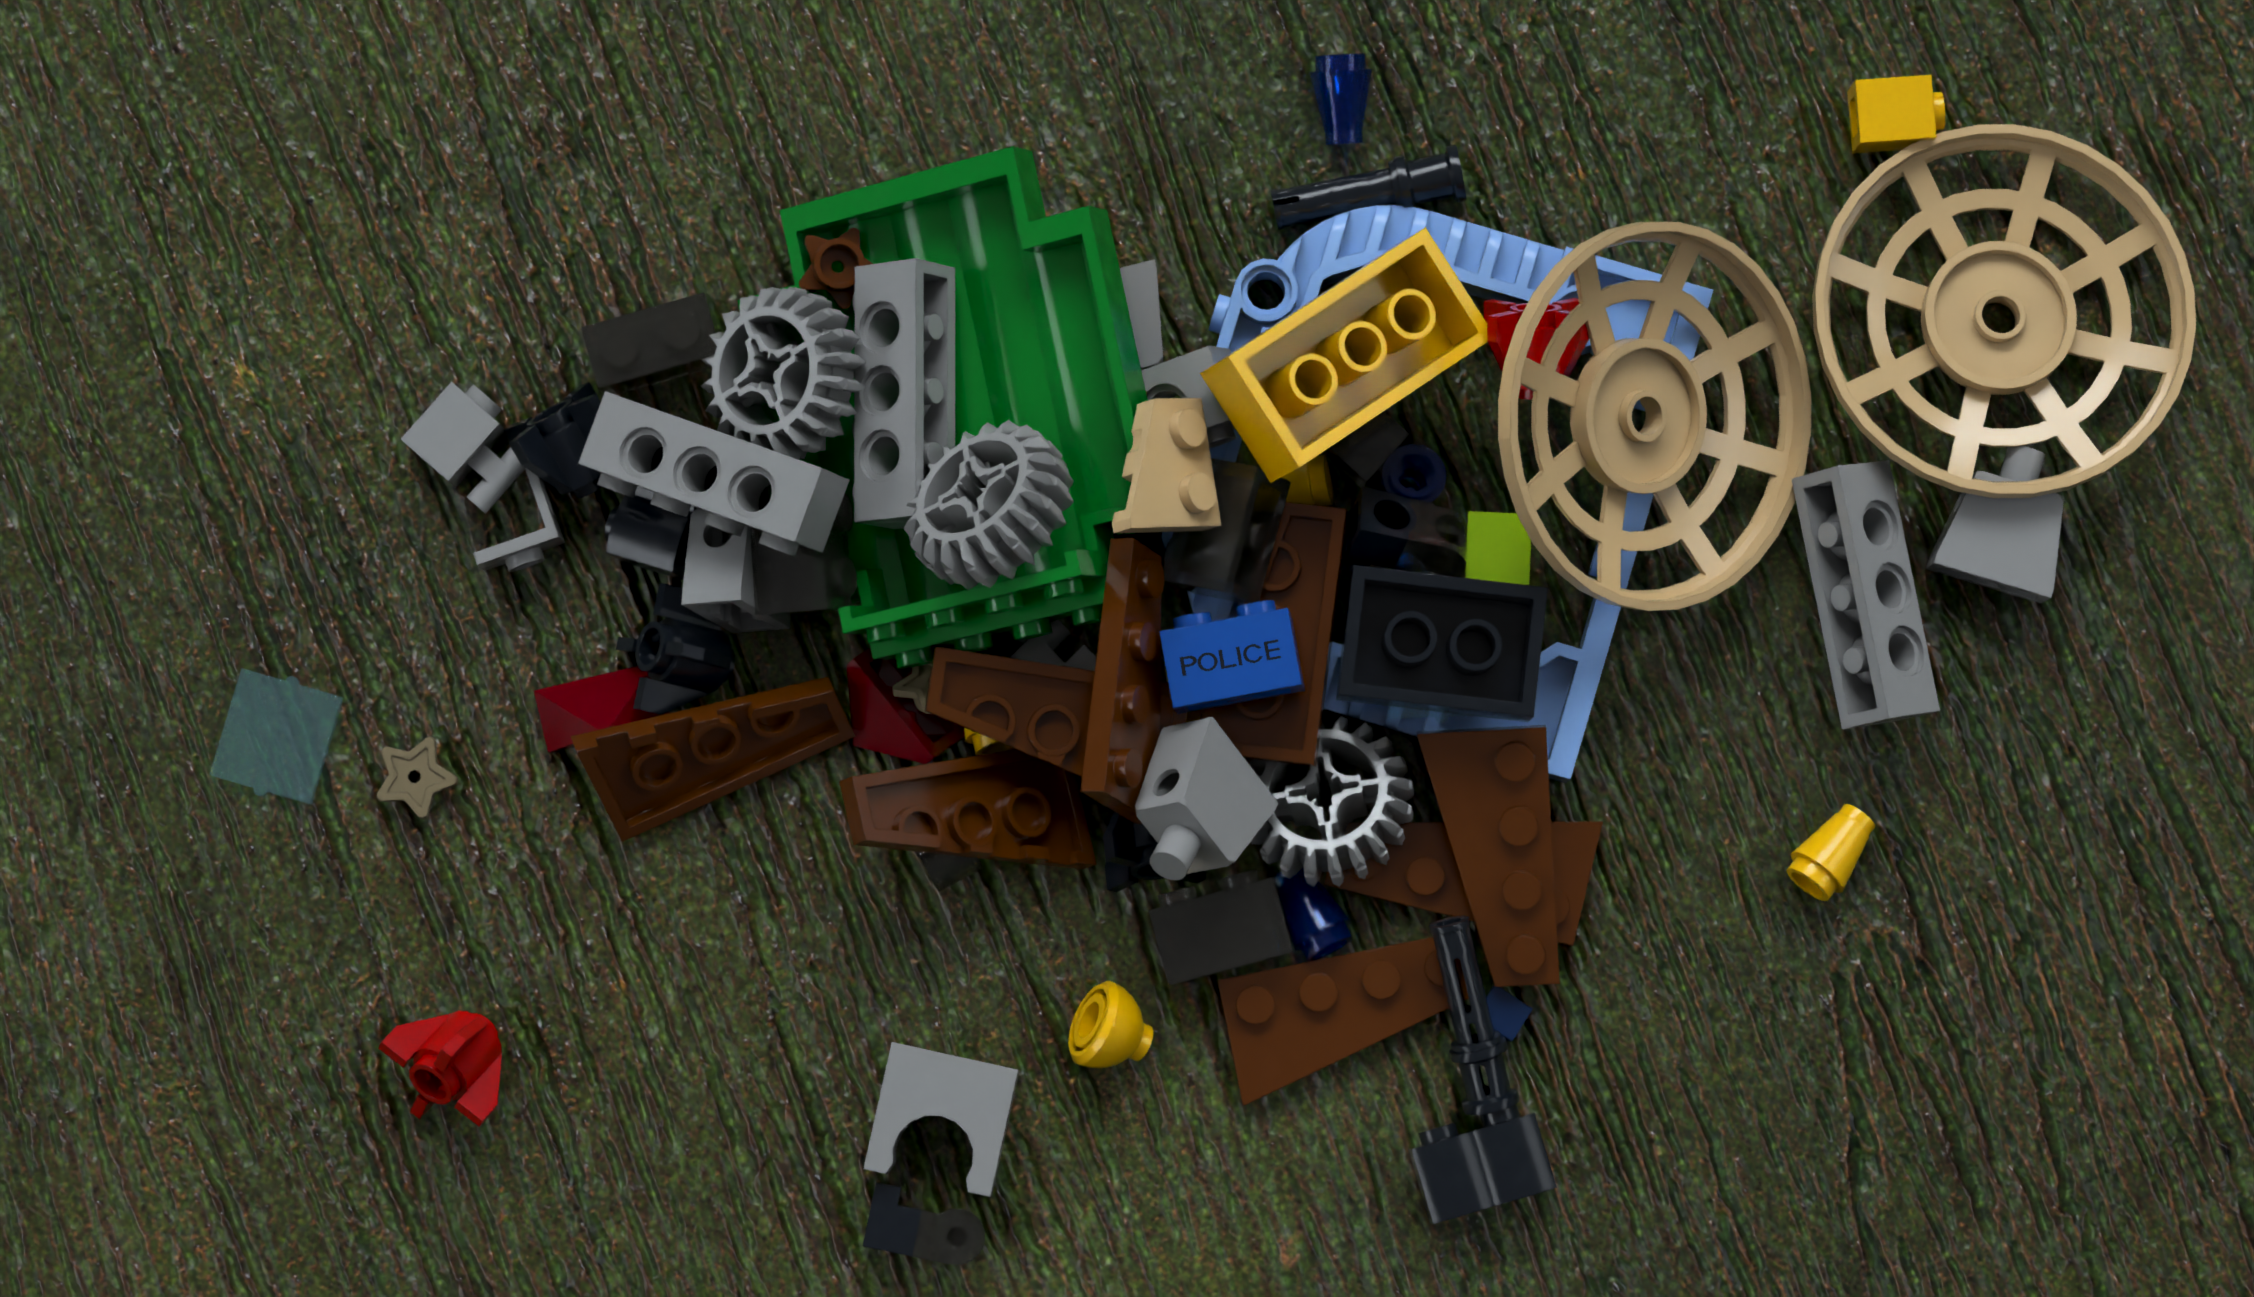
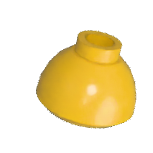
[1068,981,1153,1068]

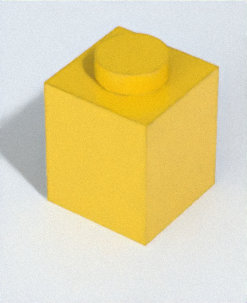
[1847,75,1945,154]

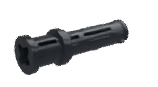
[1271,145,1467,230]
[1429,916,1520,1115]

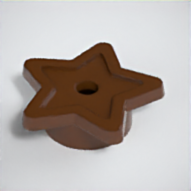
[799,228,873,309]

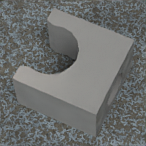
[863,1042,1020,1197]

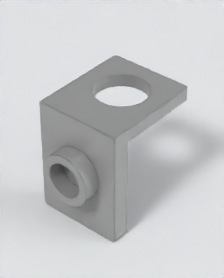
[473,468,565,572]

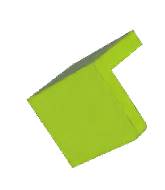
[1465,511,1531,585]

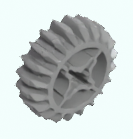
[700,287,866,460]
[904,420,1074,590]
[1250,715,1414,887]

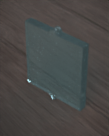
[209,668,344,805]

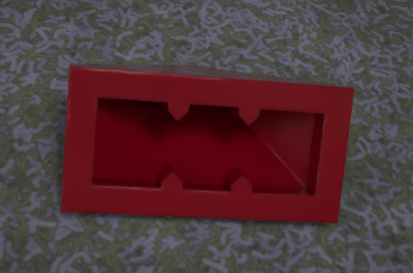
[847,648,965,764]
[534,666,671,753]

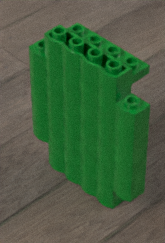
[738,146,1148,669]

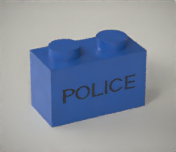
[1159,600,1305,714]

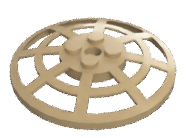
[1812,124,2196,498]
[1498,222,1811,611]

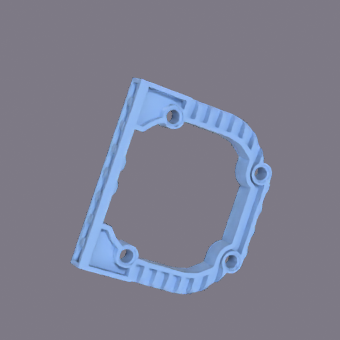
[1161,205,1713,783]

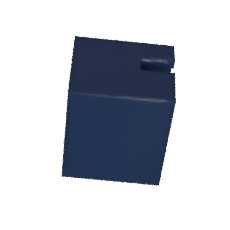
[1486,985,1533,1042]

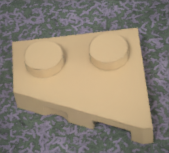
[1112,398,1222,533]

